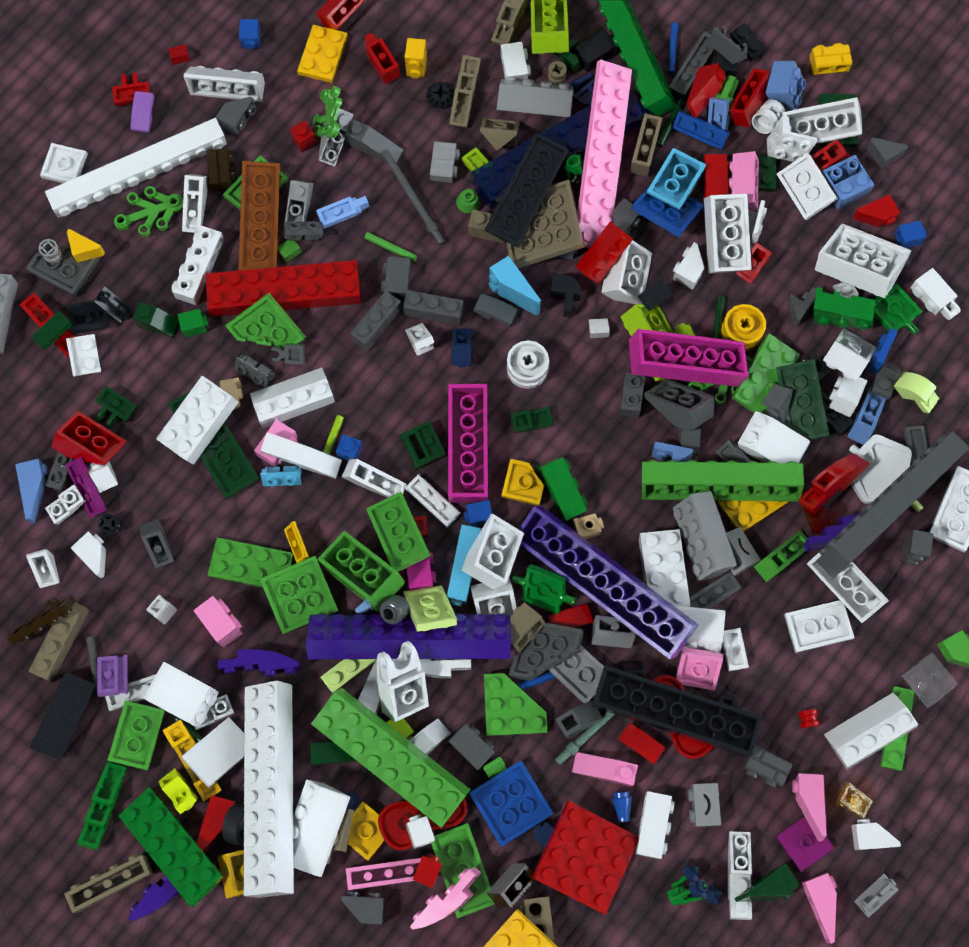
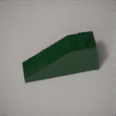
[734,863,800,902]

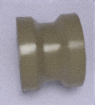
[548,61,566,84]

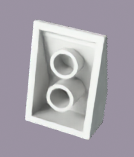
[823,328,877,381]
[738,411,810,463]
[462,514,524,590]

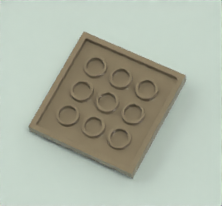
[506,180,585,268]

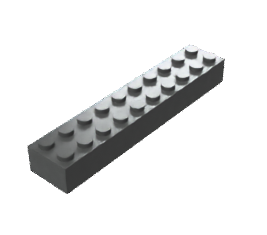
[816,431,969,579]

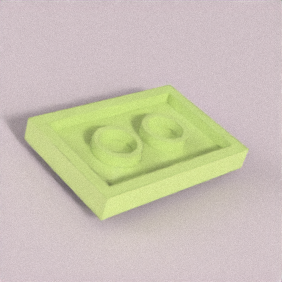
[403,586,457,631]

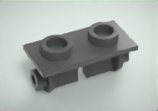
[284,221,323,241]
[234,355,274,388]
[45,452,75,492]

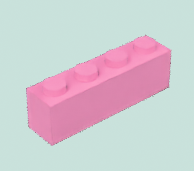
[346,858,421,890]

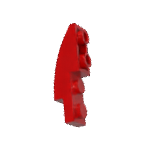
[798,453,870,514]

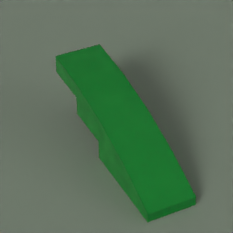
[77,762,127,851]

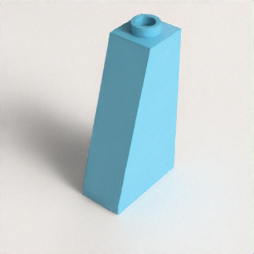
[447,525,481,607]

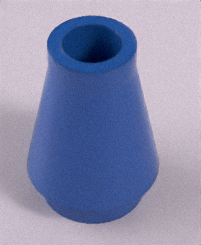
[612,791,632,822]

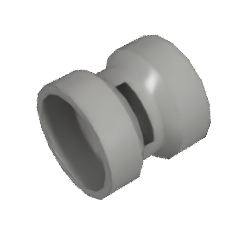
[38,239,62,264]

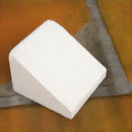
[589,318,610,338]
[146,595,177,624]

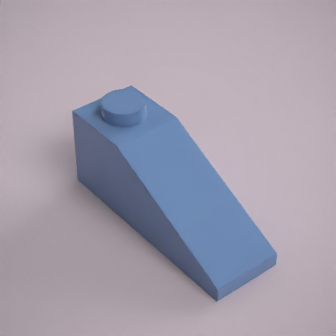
[847,387,886,445]
[15,459,49,524]

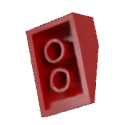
[52,411,127,466]

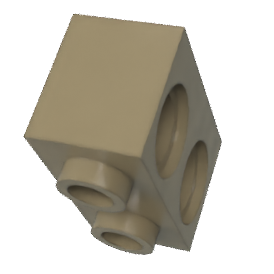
[520,897,554,941]

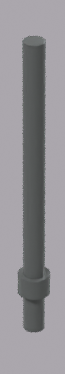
[382,150,445,245]

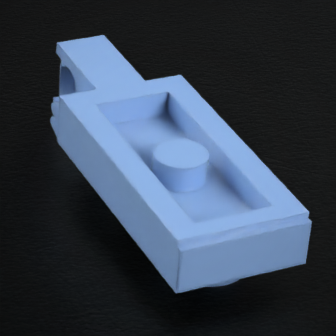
[316,196,369,229]

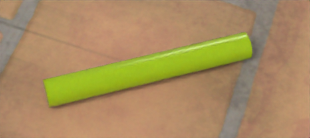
[323,415,344,455]

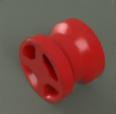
[798,709,821,729]

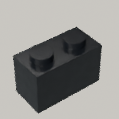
[575,29,617,73]

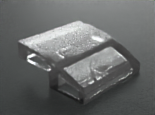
[902,652,958,709]

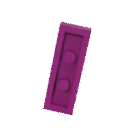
[65,457,107,518]

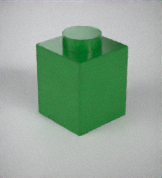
[178,309,209,338]

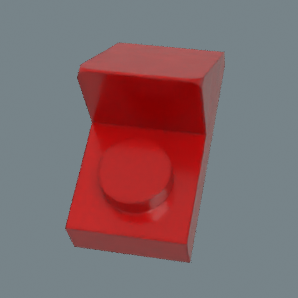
[736,242,772,284]

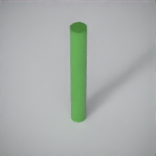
[364,232,417,262]

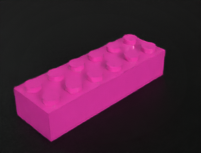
[629,329,748,387]
[448,384,488,503]

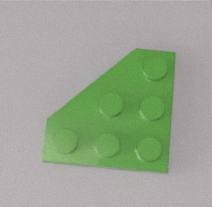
[225,293,306,348]
[484,673,547,736]

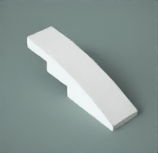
[261,433,342,479]

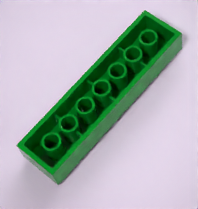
[596,0,678,117]

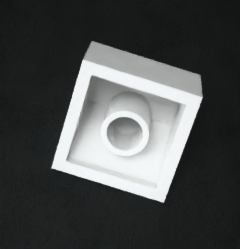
[470,578,517,624]

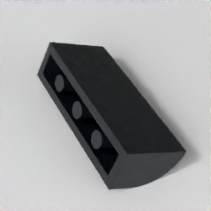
[29,672,96,760]

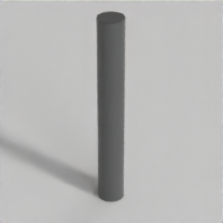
[86,636,98,697]

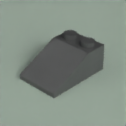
[644,379,714,432]

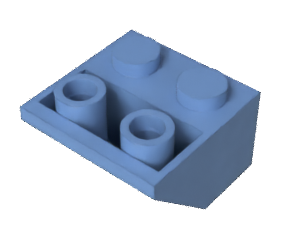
[766,61,806,111]
[823,155,874,210]

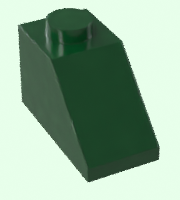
[133,302,179,338]

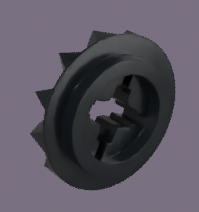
[426,81,455,109]

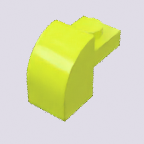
[159,768,198,814]

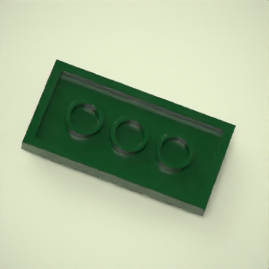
[776,359,830,440]

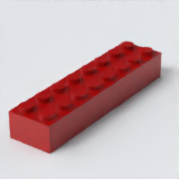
[206,260,361,317]

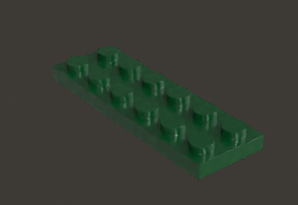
[168,390,260,500]

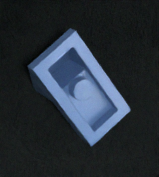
[708,97,731,130]
[651,442,693,462]

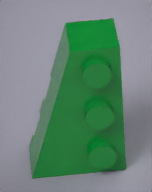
[814,287,875,330]
[535,456,587,521]

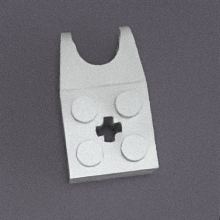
[377,641,429,722]

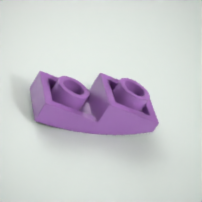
[131,91,155,133]

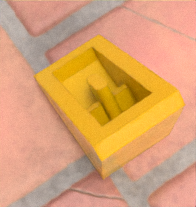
[67,229,105,263]

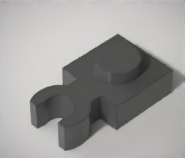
[271,344,305,364]

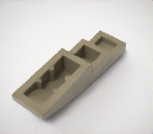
[449,55,481,128]

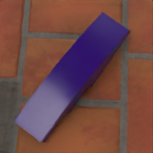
[804,514,859,552]

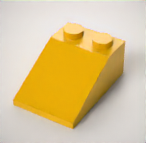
[218,850,244,899]

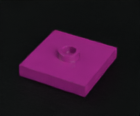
[775,816,834,872]

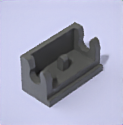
[710,25,748,64]

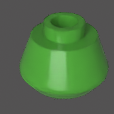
[456,189,481,214]

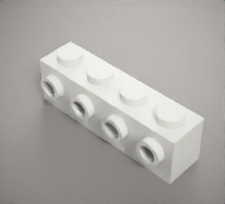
[172,226,224,305]

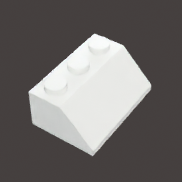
[601,240,652,304]
[674,605,725,653]

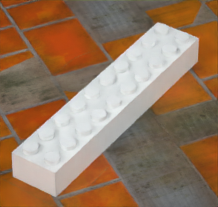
[244,681,294,898]

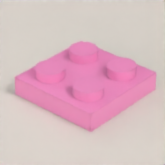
[676,647,723,691]

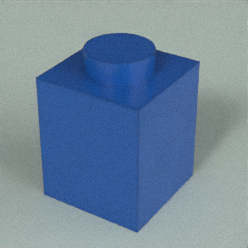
[239,19,260,49]
[894,220,927,248]
[336,435,363,461]
[463,500,492,527]

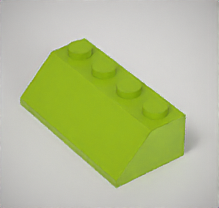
[620,304,673,381]

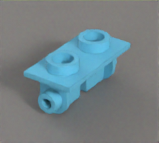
[261,465,302,487]

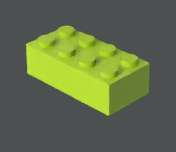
[531,0,569,54]

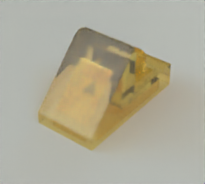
[834,782,873,819]

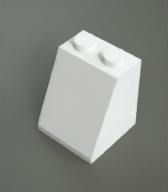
[143,662,219,728]

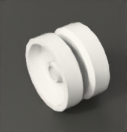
[507,340,549,389]

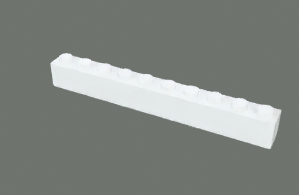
[45,118,227,218]

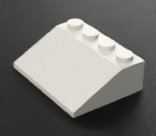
[815,224,912,298]

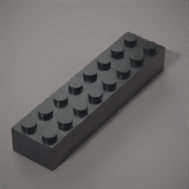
[591,665,763,758]

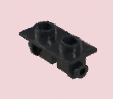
[93,286,133,323]

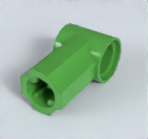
[714,75,739,109]

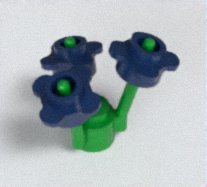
[667,862,722,906]

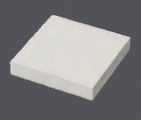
[40,143,88,183]

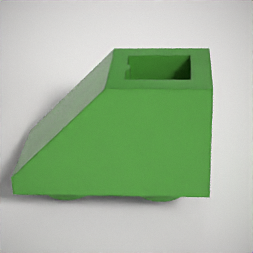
[937,630,969,668]

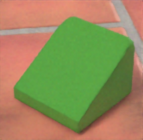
[277,240,301,263]
[483,757,507,780]

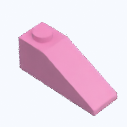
[572,752,638,787]
[792,773,827,842]
[801,873,837,944]

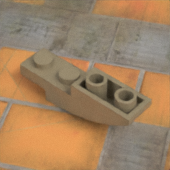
[491,0,529,46]

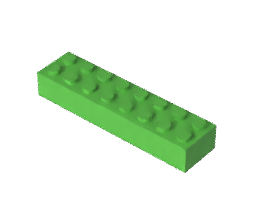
[642,460,804,502]
[311,687,471,828]

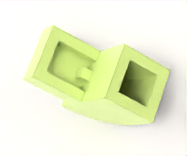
[894,372,939,413]

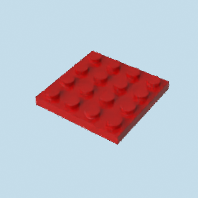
[532,801,639,915]

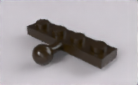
[7,595,76,645]

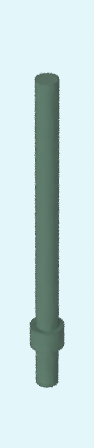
[555,712,615,765]

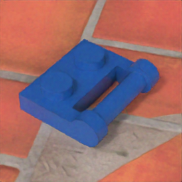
[866,328,898,374]

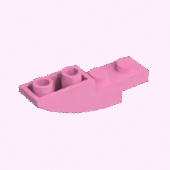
[410,867,481,929]

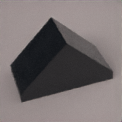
[638,278,674,311]

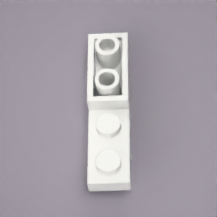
[391,659,471,679]
[728,831,752,920]

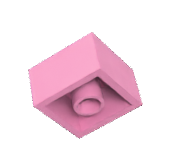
[193,596,243,648]

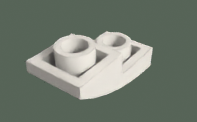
[45,485,85,525]
[194,694,234,730]

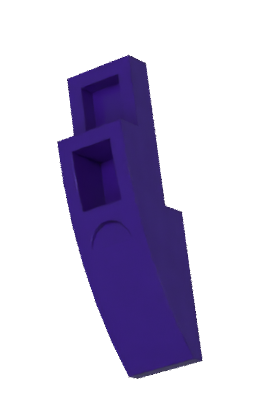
[217,649,302,677]
[128,875,179,921]

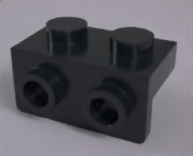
[67,300,109,334]

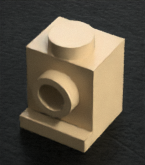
[220,378,243,409]
[572,513,604,539]

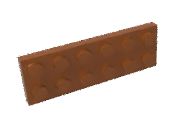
[238,161,280,271]

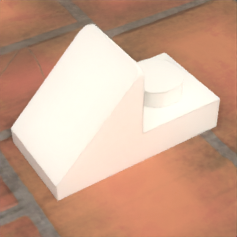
[405,323,434,355]

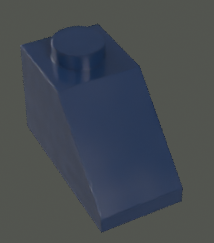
[452,328,472,367]

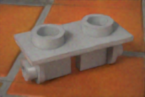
[854,874,898,918]

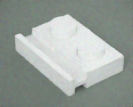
[66,334,101,377]

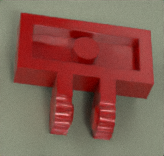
[112,72,151,106]

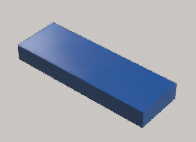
[672,110,730,150]

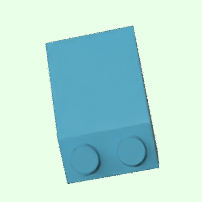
[647,148,706,210]
[489,256,541,316]

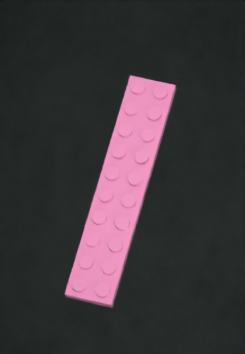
[577,60,632,248]

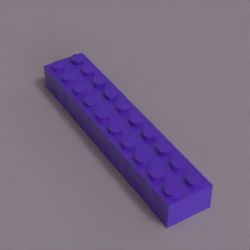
[519,506,699,659]
[306,614,511,659]

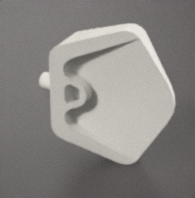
[849,434,912,504]

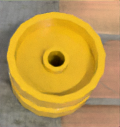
[721,304,766,352]

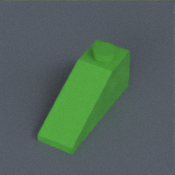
[754,530,807,582]

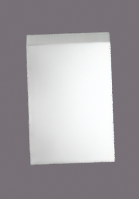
[26,549,59,588]

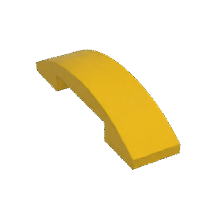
[163,720,222,802]

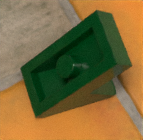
[554,39,580,74]

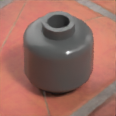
[380,595,410,625]

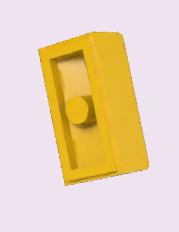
[284,521,309,563]

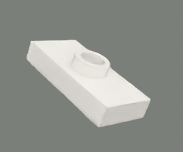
[722,628,749,672]

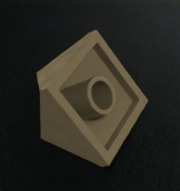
[480,117,520,151]

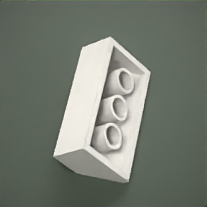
[184,66,265,102]
[782,97,862,144]
[704,194,751,274]
[250,368,335,428]
[807,553,889,623]
[824,693,918,770]
[293,780,350,877]

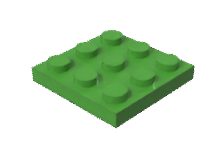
[260,556,338,634]

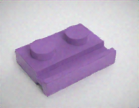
[97,655,128,697]

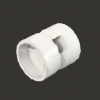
[752,99,785,134]

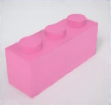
[729,151,759,211]

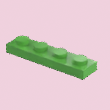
[880,686,915,771]

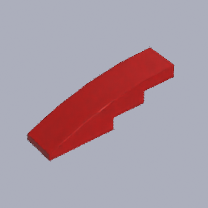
[19,293,75,360]

